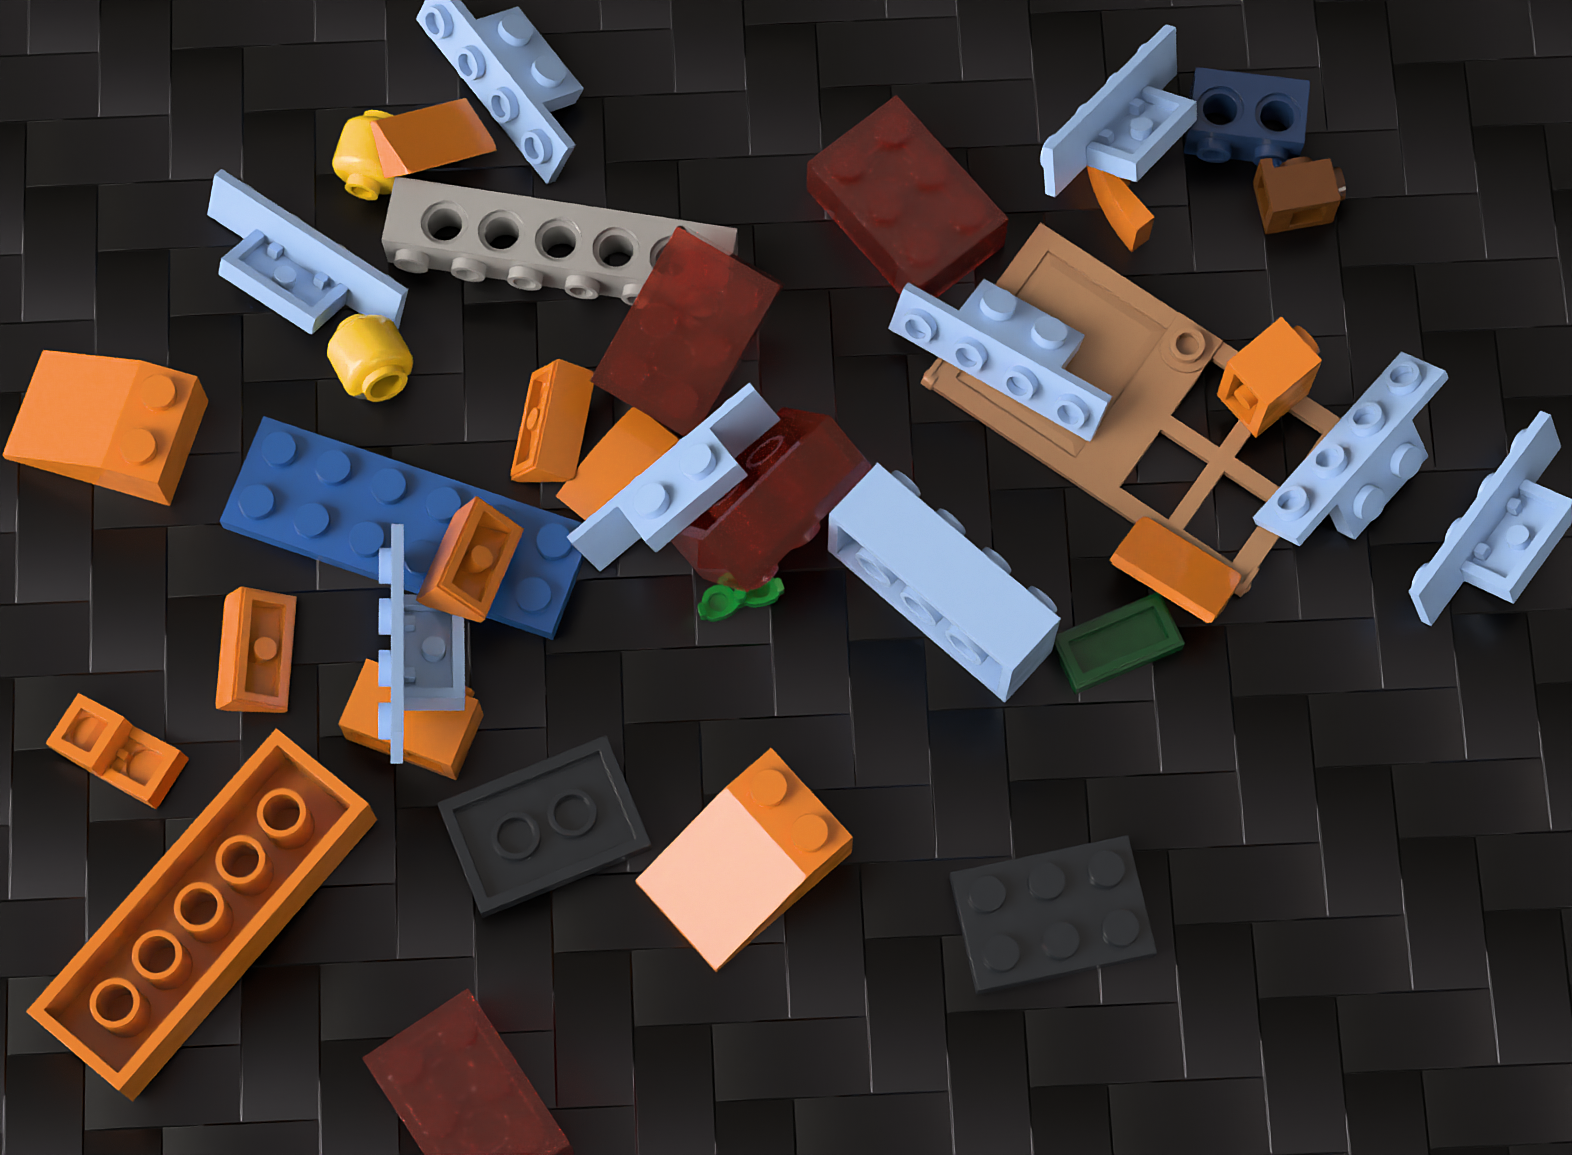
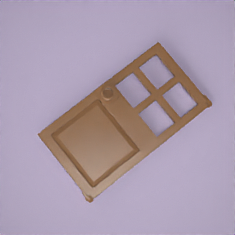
[921,222,1341,597]

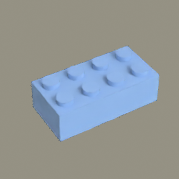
[828,463,1061,702]

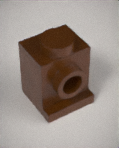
[1253,157,1346,234]

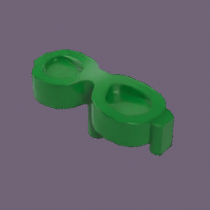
[697,571,785,622]

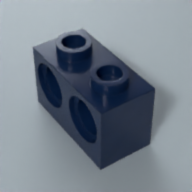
[1183,67,1310,168]

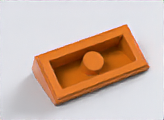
[370,98,497,179]
[510,359,595,482]
[416,496,524,623]
[1110,516,1242,623]
[216,586,297,713]

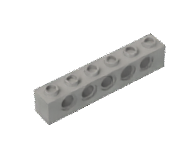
[382,177,738,317]

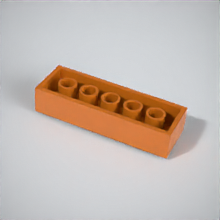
[26,728,377,1102]

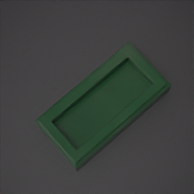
[1053,592,1185,694]

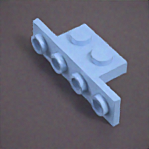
[416,0,584,184]
[1040,24,1197,197]
[207,169,408,335]
[888,279,1112,442]
[1253,351,1449,546]
[567,383,781,571]
[1409,411,1572,626]
[378,524,465,764]

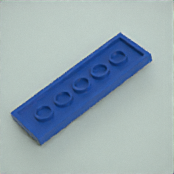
[220,416,585,640]

